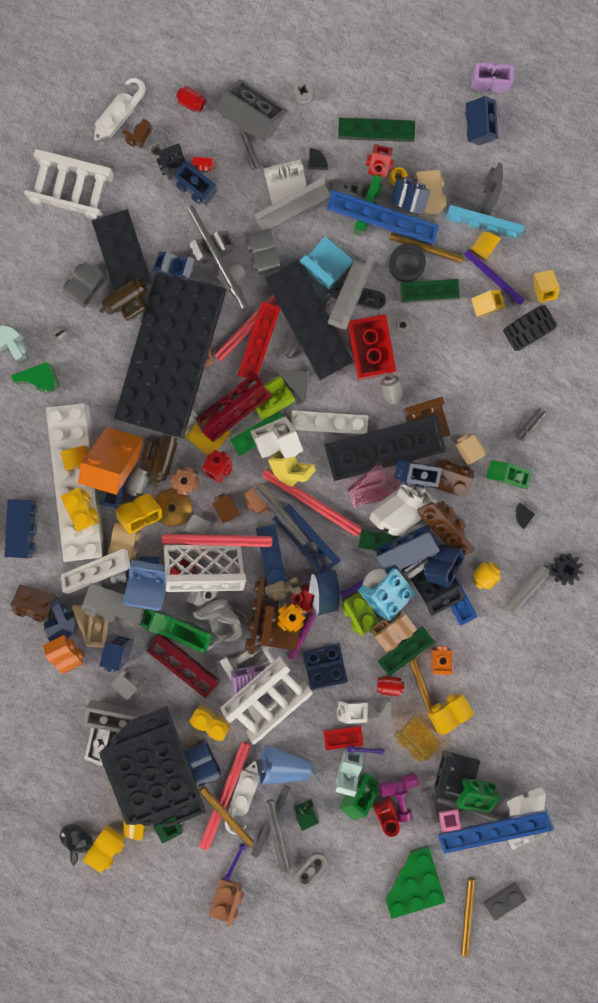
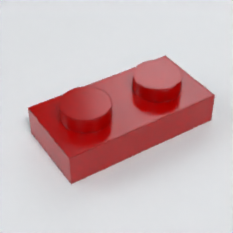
[193,157,216,172]
[323,725,364,750]

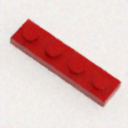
[237,301,281,381]

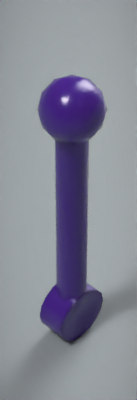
[347,745,385,754]
[224,843,246,881]

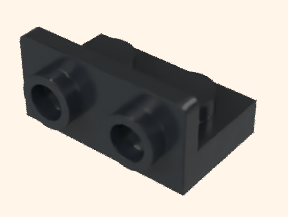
[156,143,185,180]

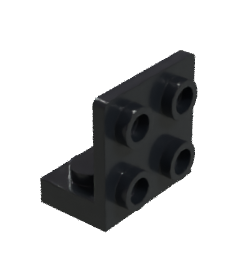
[410,570,465,616]
[434,750,480,795]

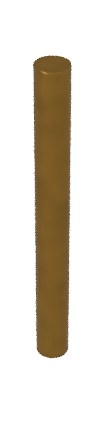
[389,232,464,263]
[409,658,437,732]
[199,786,254,847]
[461,878,475,957]

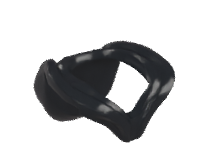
[59,824,93,865]

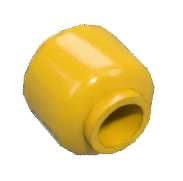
[472,561,501,590]

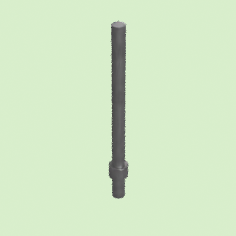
[187,205,249,310]

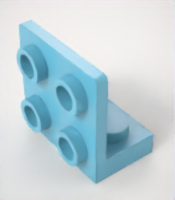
[300,237,353,290]
[358,568,415,621]

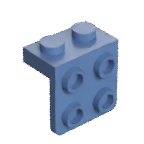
[123,560,166,611]

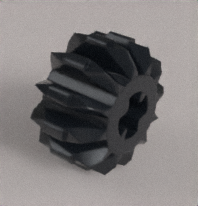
[550,553,583,585]

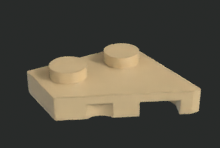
[72,605,108,648]

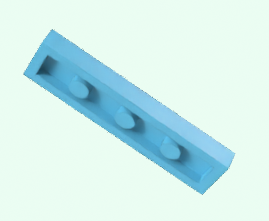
[445,205,525,239]

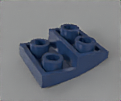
[308,570,340,616]
[302,643,348,691]

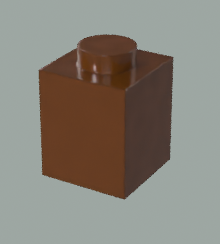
[212,493,241,524]

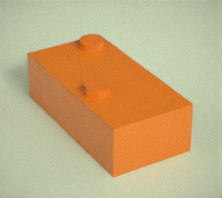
[78,427,143,495]

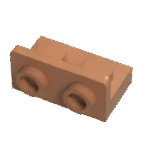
[209,877,244,927]

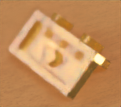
[394,716,441,762]

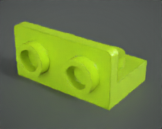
[341,592,379,636]

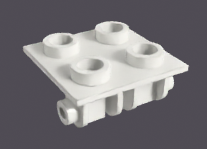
[263,159,307,205]

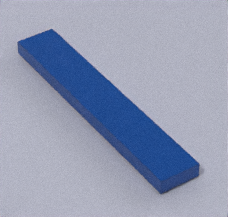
[326,189,439,245]
[438,809,554,854]

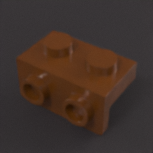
[429,459,474,498]
[11,584,56,622]

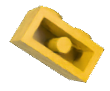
[60,487,100,532]

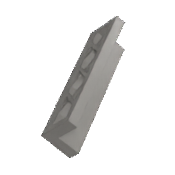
[254,177,330,230]
[328,255,375,330]

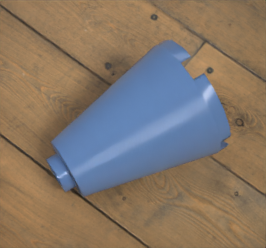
[259,746,314,785]

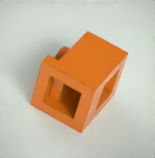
[431,645,453,675]

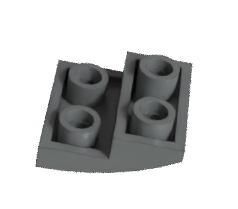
[481,162,503,215]

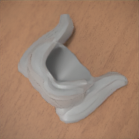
[193,599,242,650]

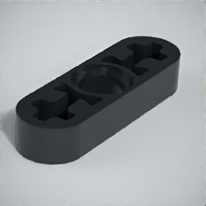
[332,282,386,310]

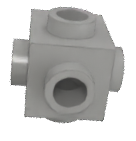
[186,591,218,608]

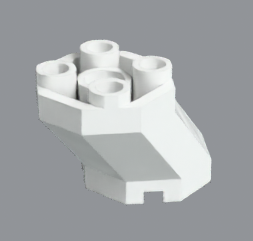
[369,484,437,536]
[506,787,547,850]

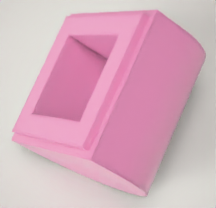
[438,809,462,832]

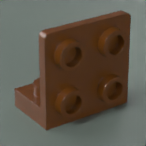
[403,397,450,437]
[258,606,300,650]

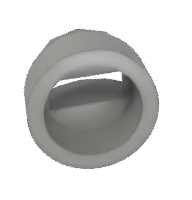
[53,326,70,342]

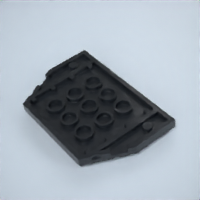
[99,706,206,827]

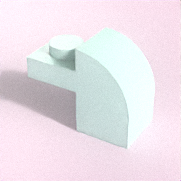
[0,326,27,362]
[336,748,364,797]

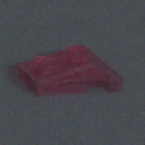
[348,462,389,508]

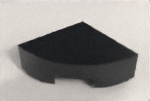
[309,148,328,170]
[515,503,535,529]

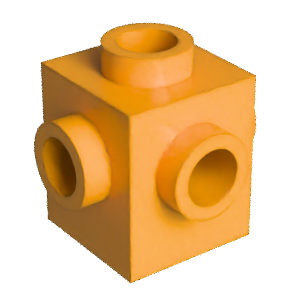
[276,604,305,632]

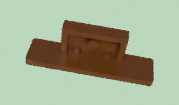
[417,500,474,556]
[245,577,279,655]

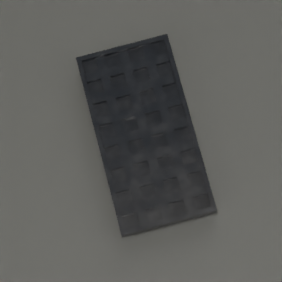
[114,272,227,439]

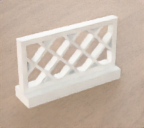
[164,545,246,592]

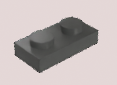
[483,882,527,920]

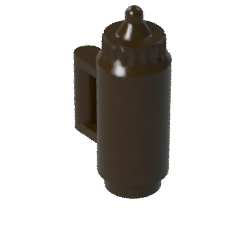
[100,278,147,321]
[141,434,178,487]

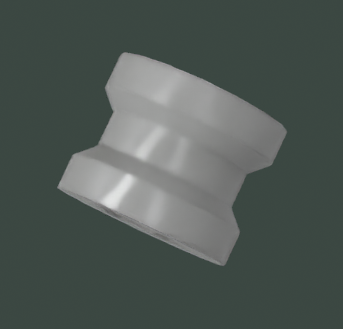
[293,80,313,105]
[110,570,129,584]

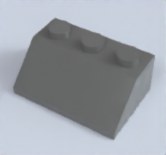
[216,79,288,142]

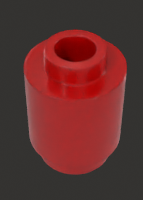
[176,85,206,113]
[376,675,405,697]

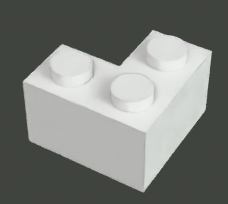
[251,416,303,459]

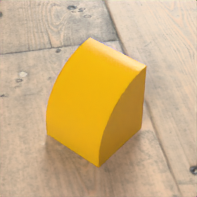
[471,232,501,260]
[534,269,560,303]
[471,290,505,317]
[60,446,89,471]
[122,821,146,841]

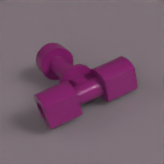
[378,772,419,822]

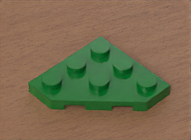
[385,845,446,919]

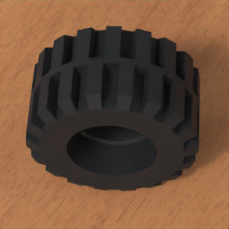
[503,305,557,351]

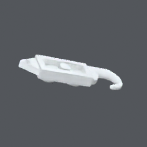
[94,77,146,142]
[224,760,259,835]

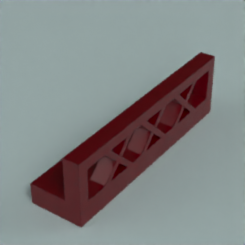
[195,372,273,442]
[146,634,220,699]

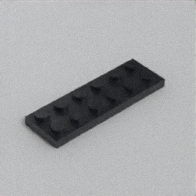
[265,260,354,381]
[324,414,446,481]

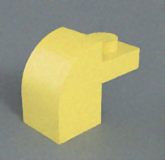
[268,451,316,487]

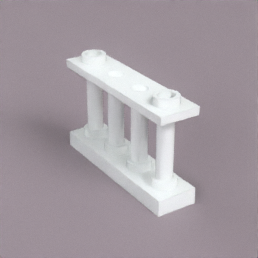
[24,149,114,219]
[220,636,293,723]
[220,656,313,745]

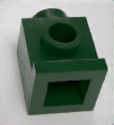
[294,799,320,831]
[154,816,185,844]

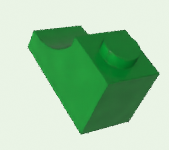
[11,362,60,394]
[486,460,532,490]
[339,773,379,820]

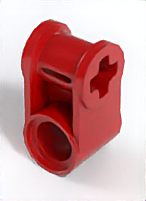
[372,796,400,837]

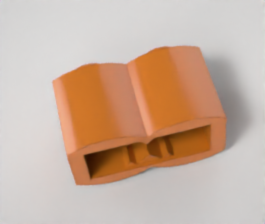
[43,635,85,674]

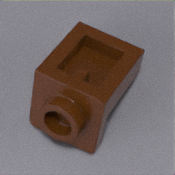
[122,118,153,148]

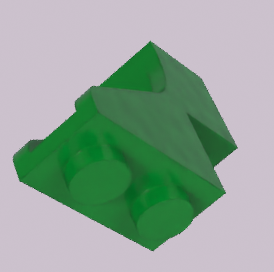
[139,609,212,653]

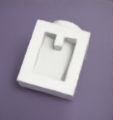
[337,701,368,724]

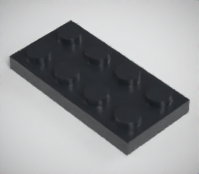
[92,209,152,291]

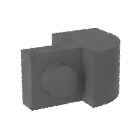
[189,231,236,264]

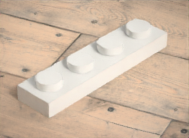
[291,411,368,435]
[61,549,130,594]

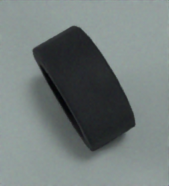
[389,243,426,282]

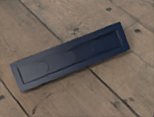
[272,503,341,572]

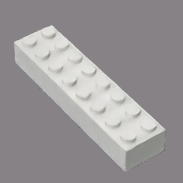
[46,403,107,562]

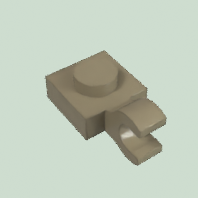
[265,578,302,601]

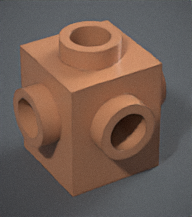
[171,467,200,495]

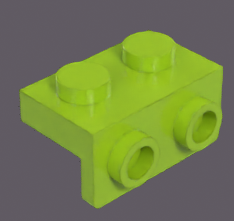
[256,376,295,420]

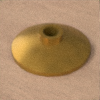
[155,489,192,527]

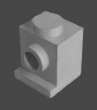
[110,668,142,700]

